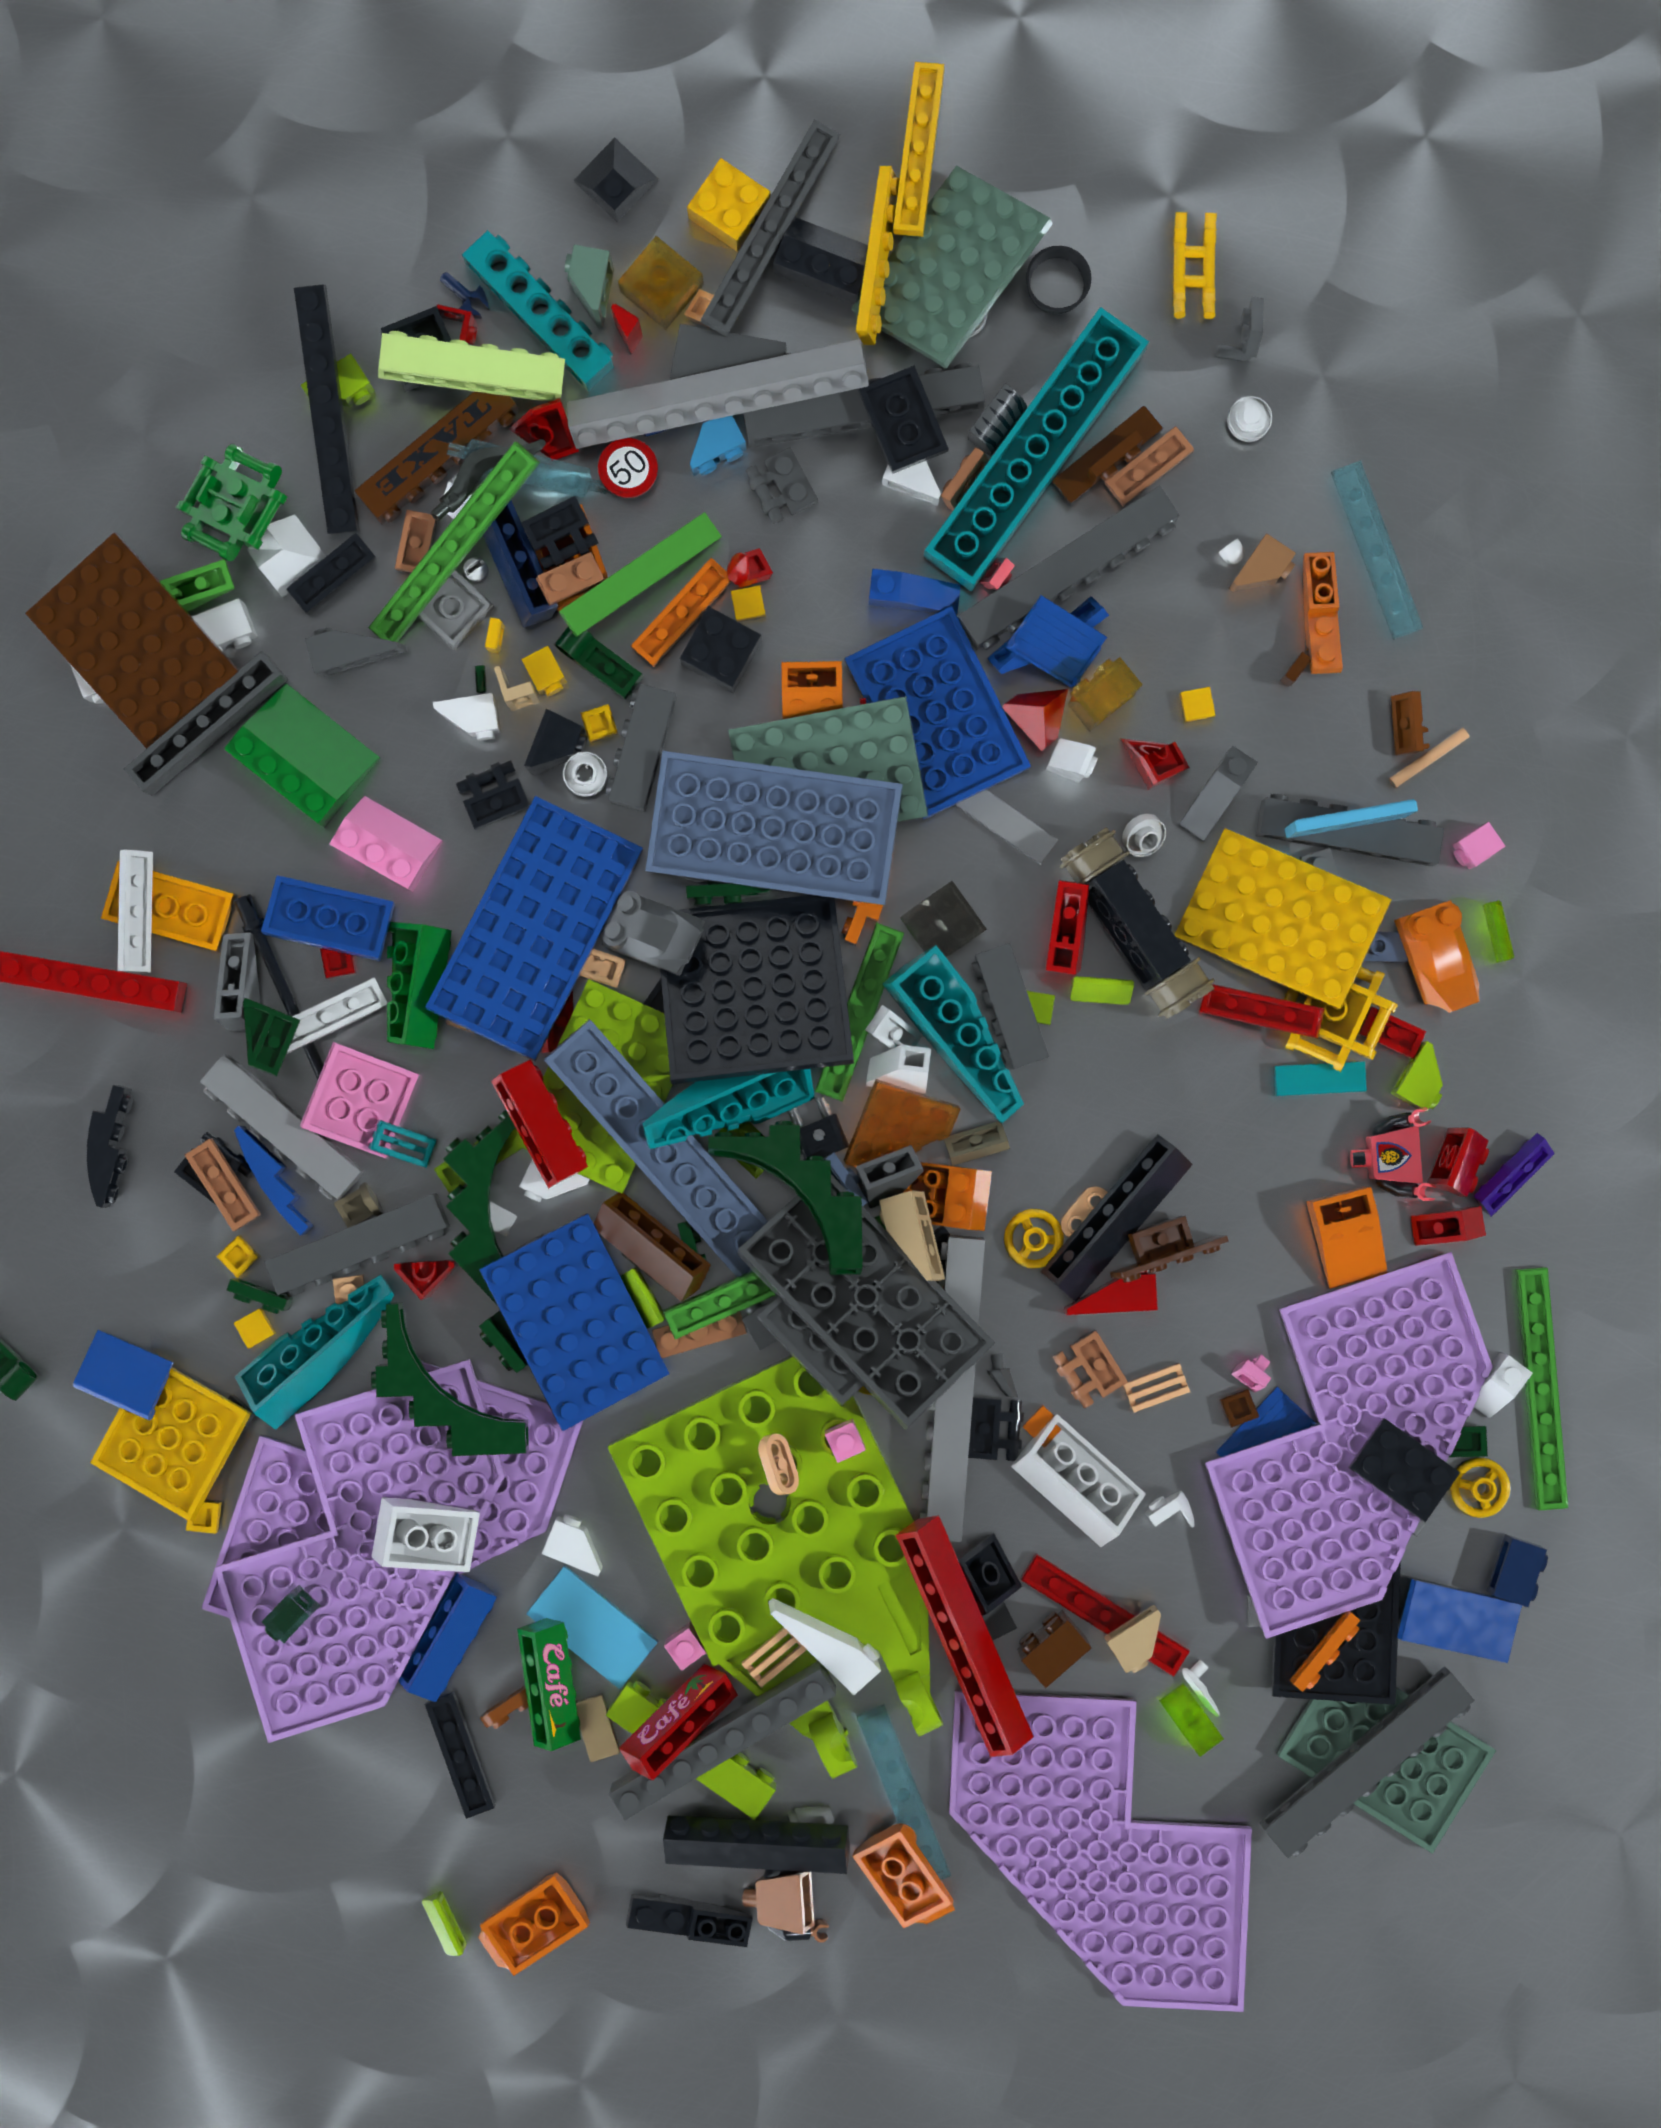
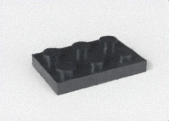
[858,365,949,474]
[1348,1418,1460,1523]

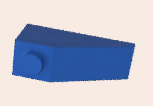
[869,569,961,615]

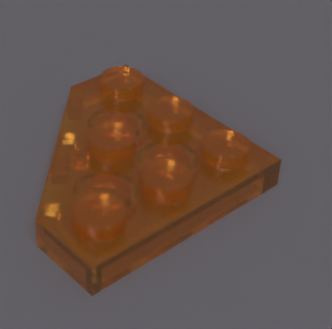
[843,1079,961,1167]

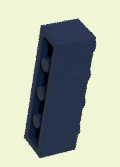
[483,500,558,628]

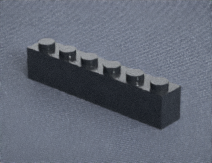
[1040,1134,1193,1302]
[663,1815,850,1874]

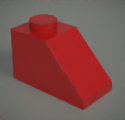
[1410,1206,1486,1246]

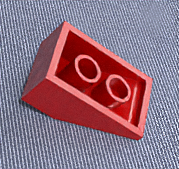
[1427,1127,1489,1197]

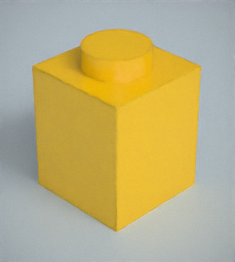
[521,646,567,696]

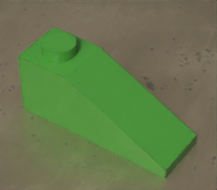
[160,559,235,612]

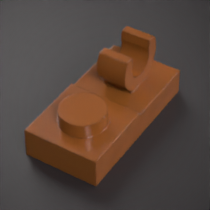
[1391,691,1430,756]

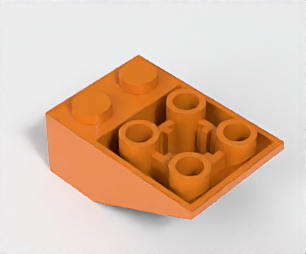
[781,661,843,719]
[903,1162,992,1231]
[1306,1186,1388,1289]

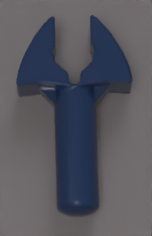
[440,272,490,319]

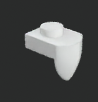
[1145,1491,1194,1528]

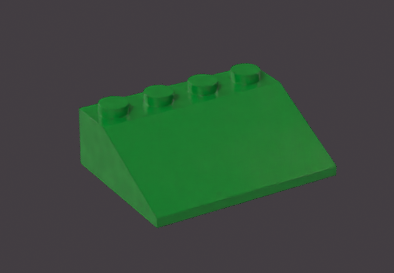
[224,683,380,828]

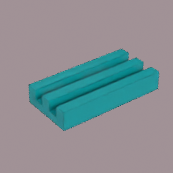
[368,1120,436,1168]

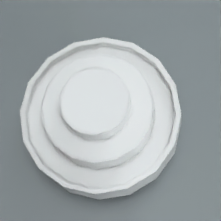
[1227,396,1273,442]
[563,752,608,797]
[1122,814,1166,857]

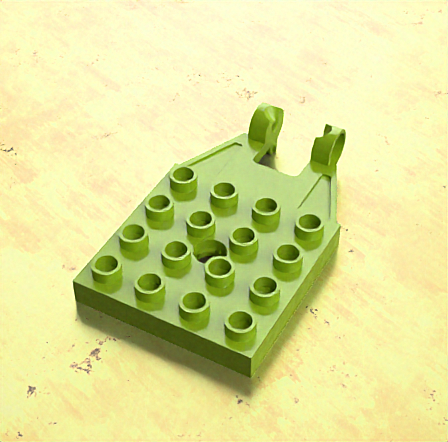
[608,1355,944,1779]

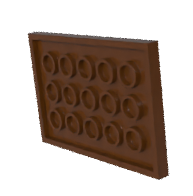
[25,532,239,749]

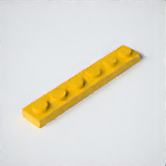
[893,62,945,237]
[856,166,900,345]

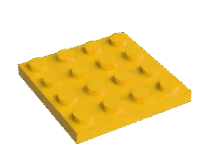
[90,1367,252,1521]

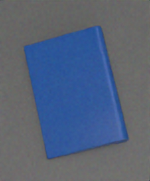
[1007,595,1107,690]
[73,1330,174,1421]
[1216,1387,1318,1457]

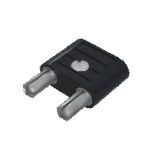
[788,1096,850,1160]

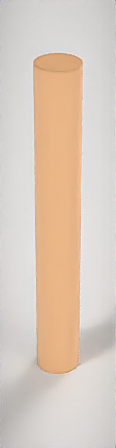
[1389,728,1469,788]

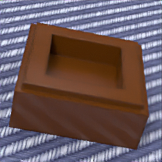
[1280,652,1311,687]
[1219,1389,1259,1428]

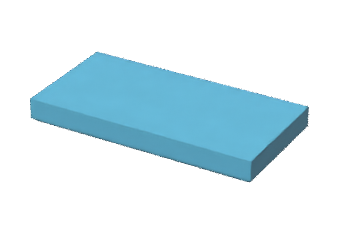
[1285,799,1418,839]
[526,1565,659,1689]

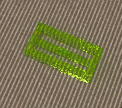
[1482,900,1514,963]

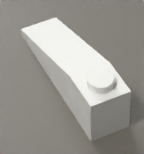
[768,1598,881,1695]

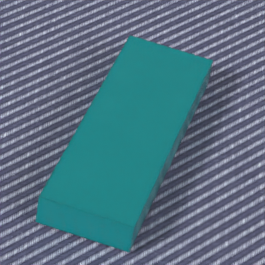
[1274,1061,1367,1096]

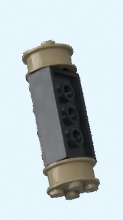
[1059,827,1215,1019]

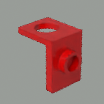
[436,304,477,345]

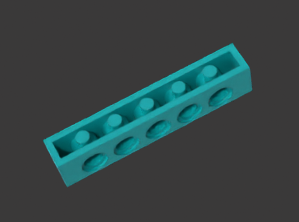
[462,230,614,392]

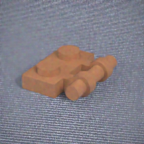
[1052,1330,1128,1408]

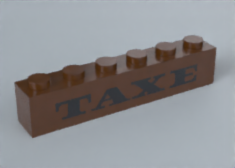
[354,392,519,525]

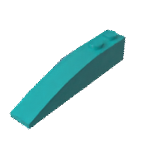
[882,945,1024,1123]
[642,1069,815,1149]
[235,1275,394,1430]

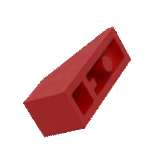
[1046,880,1089,975]
[1064,1270,1158,1315]

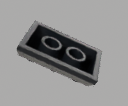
[773,217,868,305]

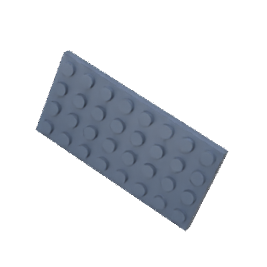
[645,751,903,905]

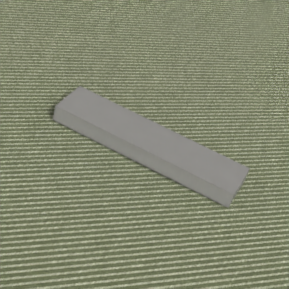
[955,790,1058,865]

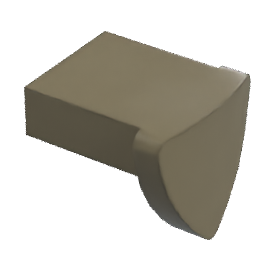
[334,1182,383,1228]

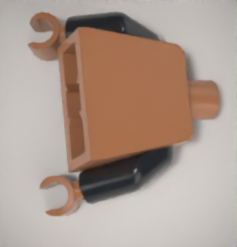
[742,1870,829,1943]

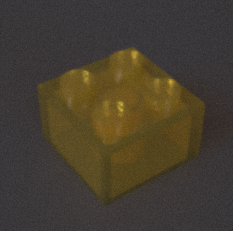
[618,236,704,330]
[1067,657,1143,732]

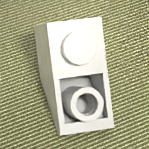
[1046,738,1098,784]
[866,1045,931,1094]

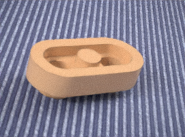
[1060,1186,1108,1238]
[758,1434,799,1495]

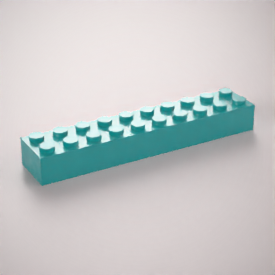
[923,307,1149,592]

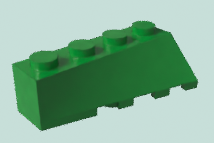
[387,922,452,1049]

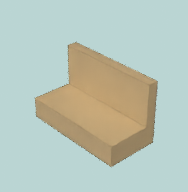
[494,666,540,711]

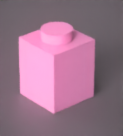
[1453,822,1506,869]
[825,1418,866,1463]
[664,1622,706,1671]

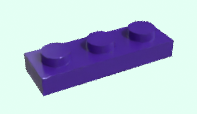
[1473,1133,1555,1217]

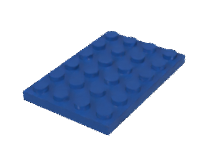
[844,606,1031,820]
[479,1213,670,1431]

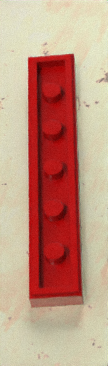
[1020,1553,1190,1676]

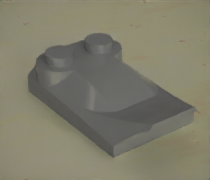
[602,891,705,976]

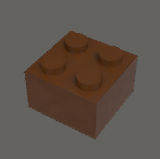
[1017,1610,1092,1689]

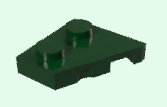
[243,998,300,1077]

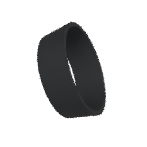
[1026,246,1092,314]

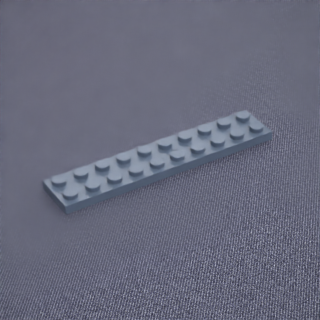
[543,1019,768,1277]

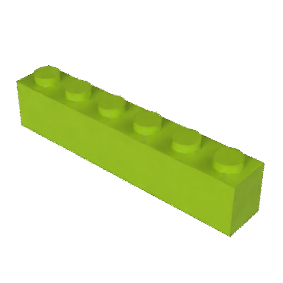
[605,1679,776,1820]

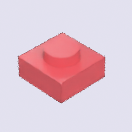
[979,558,1015,590]

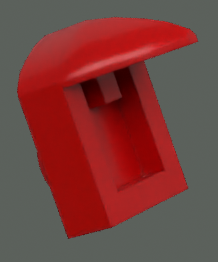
[727,548,773,587]

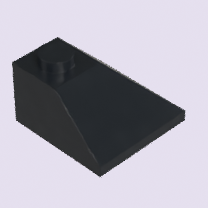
[574,137,658,222]
[524,709,588,775]
[958,1533,1022,1616]

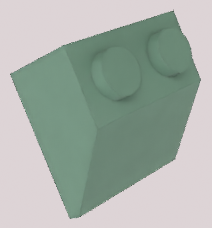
[565,244,614,328]

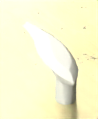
[1183,1659,1220,1717]

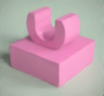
[1231,1355,1271,1393]

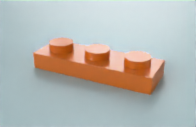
[1289,1611,1360,1692]

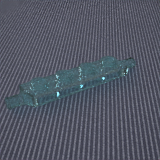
[447,439,607,498]

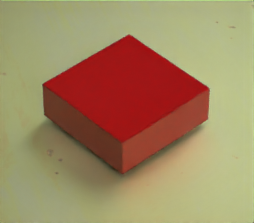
[320,948,356,979]

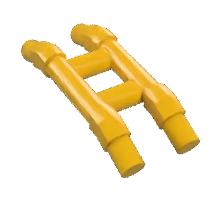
[1172,212,1217,319]

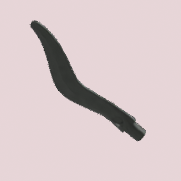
[430,439,546,521]

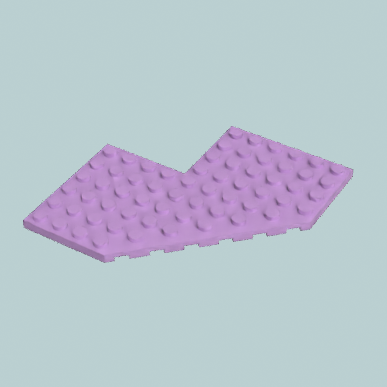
[1205,1252,1493,1639]
[214,1359,506,1743]
[201,1360,584,1618]
[949,1690,1252,2012]

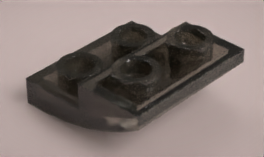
[900,881,987,958]

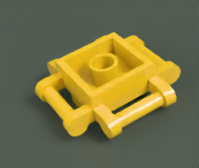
[1284,967,1398,1072]

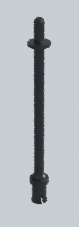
[233,894,324,1080]

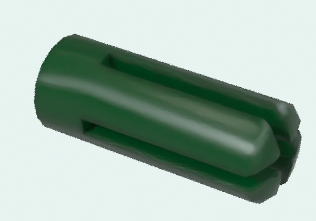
[475,665,486,693]

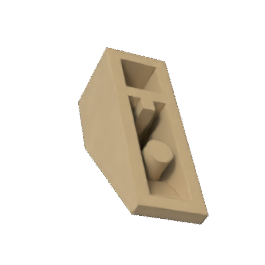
[879,1191,945,1281]

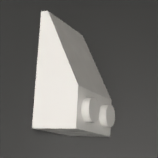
[372,1497,480,1572]

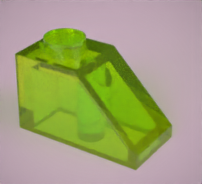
[1159,1683,1224,1757]

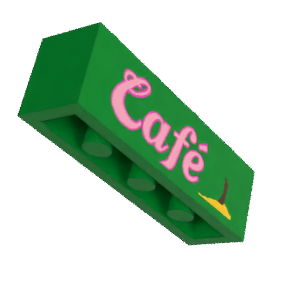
[517,1618,581,1751]

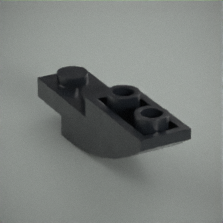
[87,1085,133,1208]
[626,1894,753,1947]

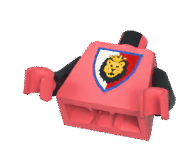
[1350,1107,1436,1201]

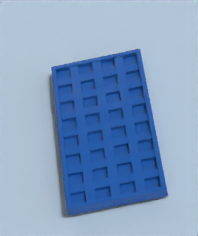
[425,796,643,1062]

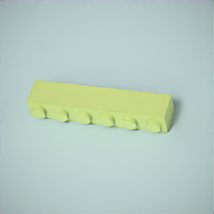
[378,331,565,402]

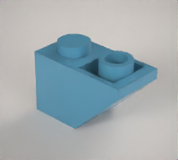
[690,416,747,476]

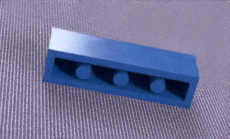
[398,1573,497,1702]

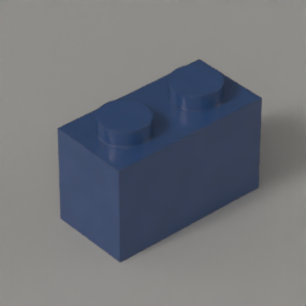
[1486,1534,1548,1607]

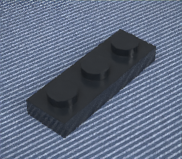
[286,533,376,613]

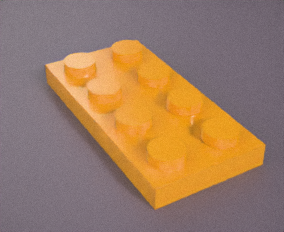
[101,861,235,952]

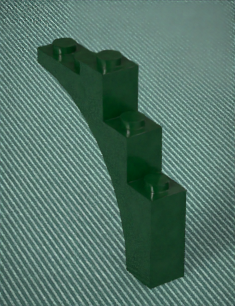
[443,1109,515,1305]
[708,1121,863,1275]
[371,1302,529,1456]

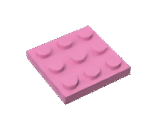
[300,1042,419,1158]

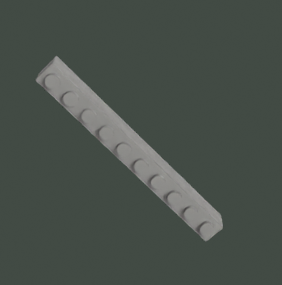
[567,339,869,449]
[919,1235,985,1542]

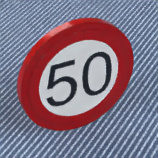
[598,438,658,498]

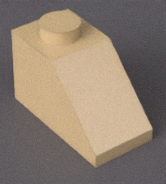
[1104,1605,1161,1674]

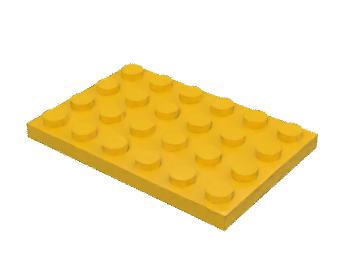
[1174,828,1392,1010]

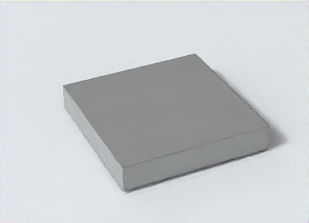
[418,570,495,650]

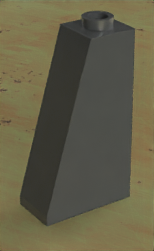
[670,323,791,380]

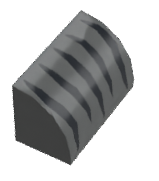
[968,383,1027,457]

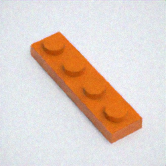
[631,558,731,668]

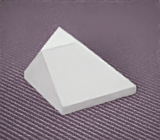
[247,514,326,598]

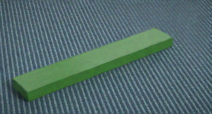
[559,512,722,637]
[815,923,904,1102]

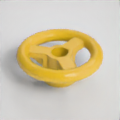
[1004,1209,1064,1269]
[1450,1458,1510,1518]

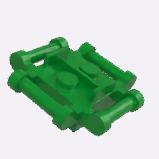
[175,444,288,562]

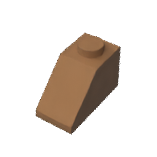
[1228,533,1296,592]

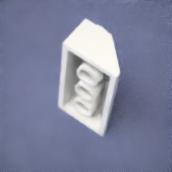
[1011,1413,1146,1547]

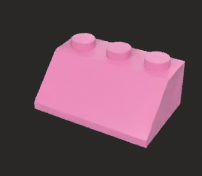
[329,796,443,892]

